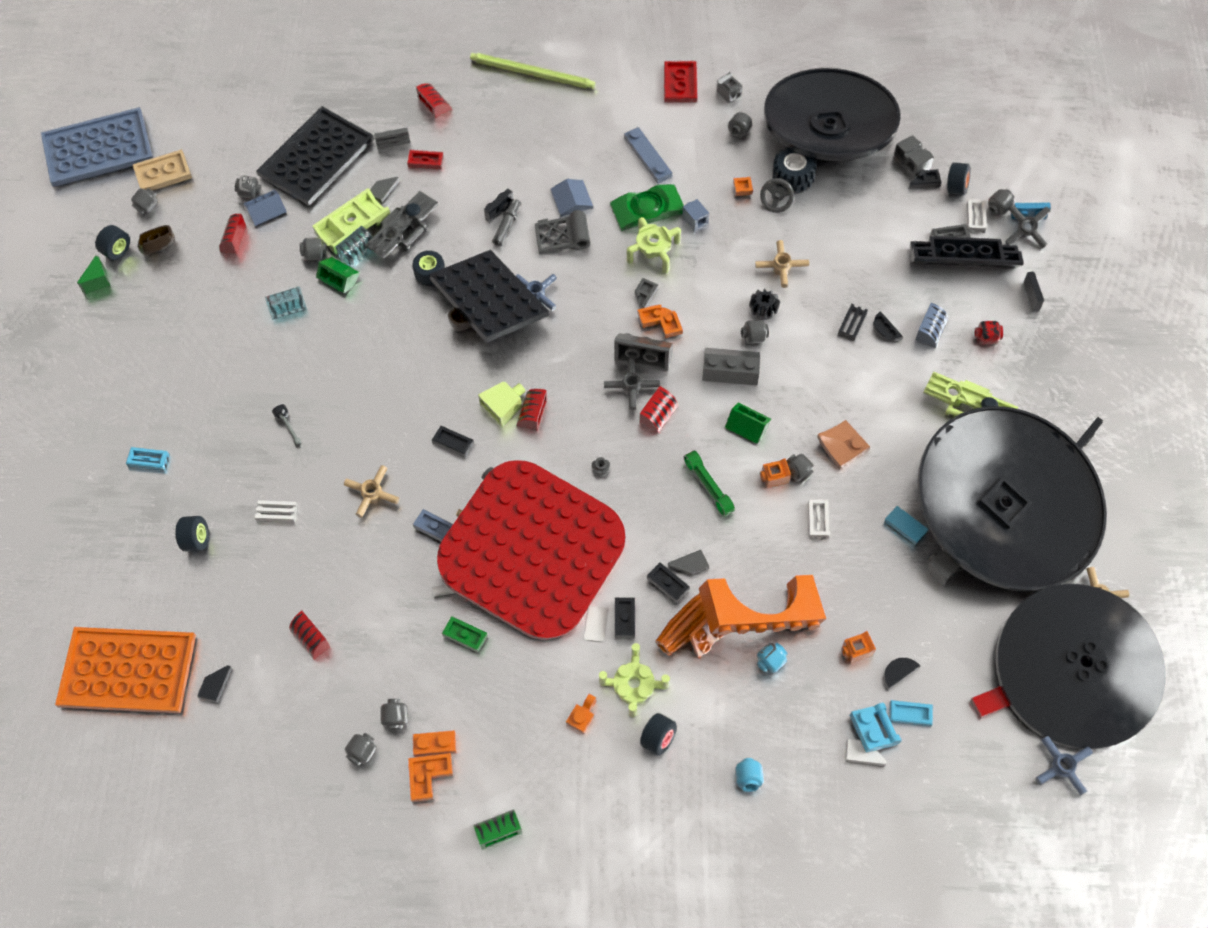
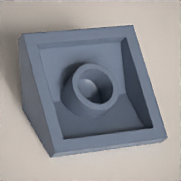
[550,179,593,217]

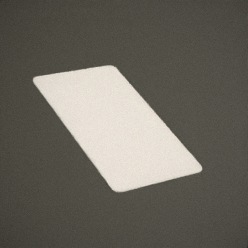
[584,606,608,642]

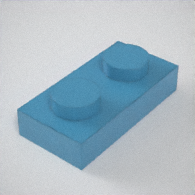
[1011,203,1051,219]

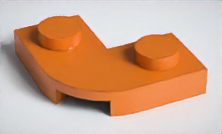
[637,305,683,338]

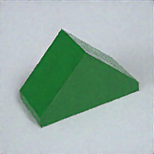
[77,255,110,294]

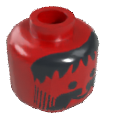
[974,321,1003,344]

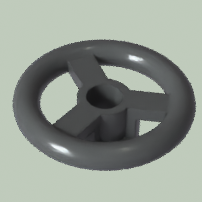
[760,178,794,213]

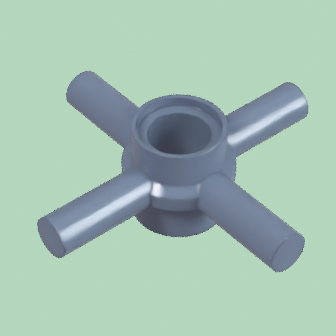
[516,274,557,311]
[1035,736,1093,796]

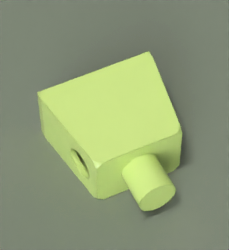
[478,382,525,427]

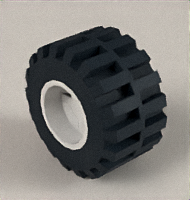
[772,148,817,193]

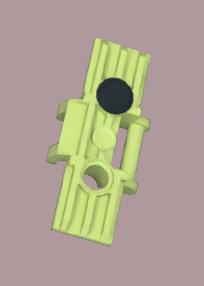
[923,371,1018,417]

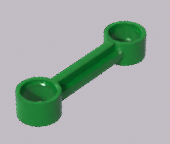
[683,450,735,517]

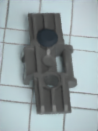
[365,191,439,259]

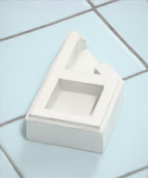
[846,739,886,766]

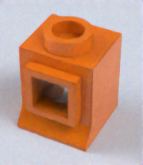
[760,458,791,488]
[841,631,876,664]

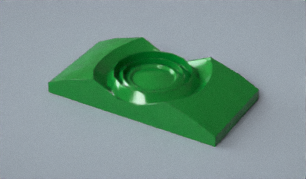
[610,184,684,231]

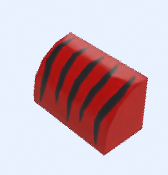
[416,83,452,119]
[219,213,246,254]
[639,386,678,433]
[516,388,547,431]
[289,610,330,660]

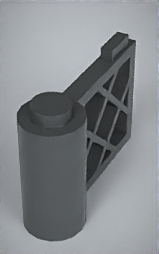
[534,210,591,254]

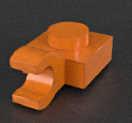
[566,694,597,734]

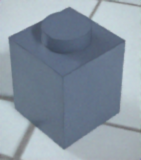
[682,199,709,231]

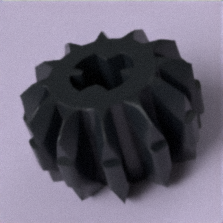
[749,288,780,320]

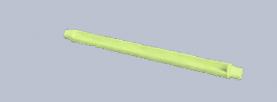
[470,53,596,89]

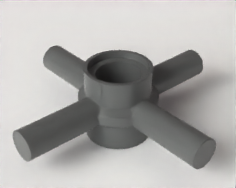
[1005,204,1051,249]
[604,358,660,410]

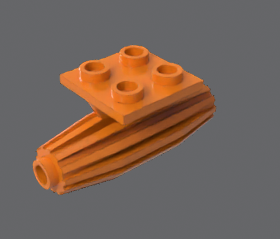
[655,593,724,658]

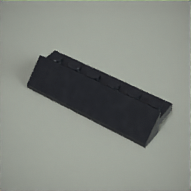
[909,236,1024,268]

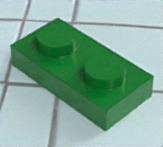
[442,616,488,653]

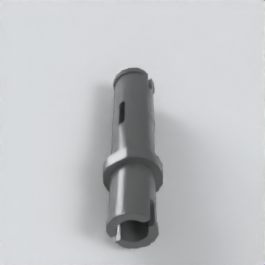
[492,199,521,246]

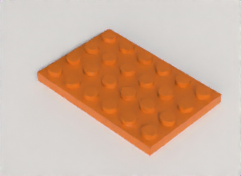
[55,627,196,714]

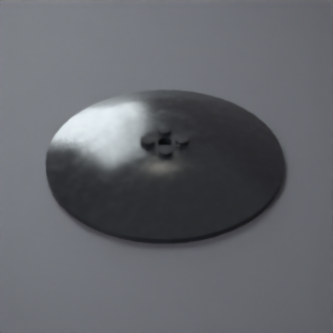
[917,406,1107,592]

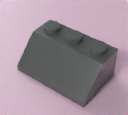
[614,333,673,371]
[702,348,760,385]

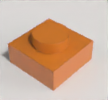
[733,177,753,196]

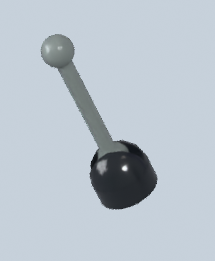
[272,404,301,445]

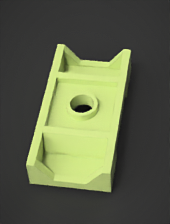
[313,188,390,255]

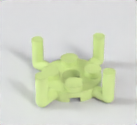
[627,218,681,273]
[599,643,670,718]

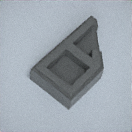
[370,177,400,203]
[635,278,659,309]
[668,550,709,576]

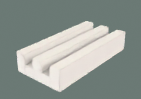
[967,199,987,233]
[255,500,298,523]
[808,500,830,539]

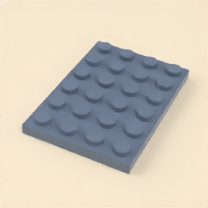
[41,107,153,187]

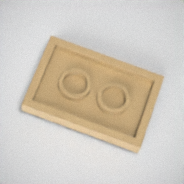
[133,149,192,191]

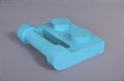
[849,703,902,753]

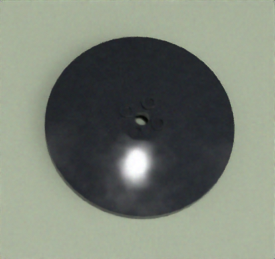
[764,68,901,161]
[996,584,1166,750]

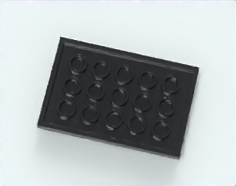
[256,106,374,206]
[430,249,549,343]

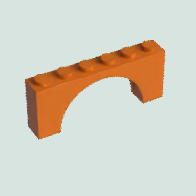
[698,575,826,635]

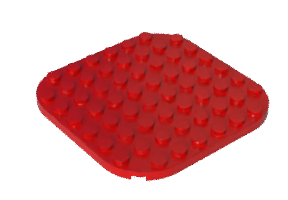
[437,460,626,640]

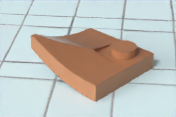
[817,420,870,470]

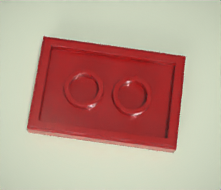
[664,61,697,102]

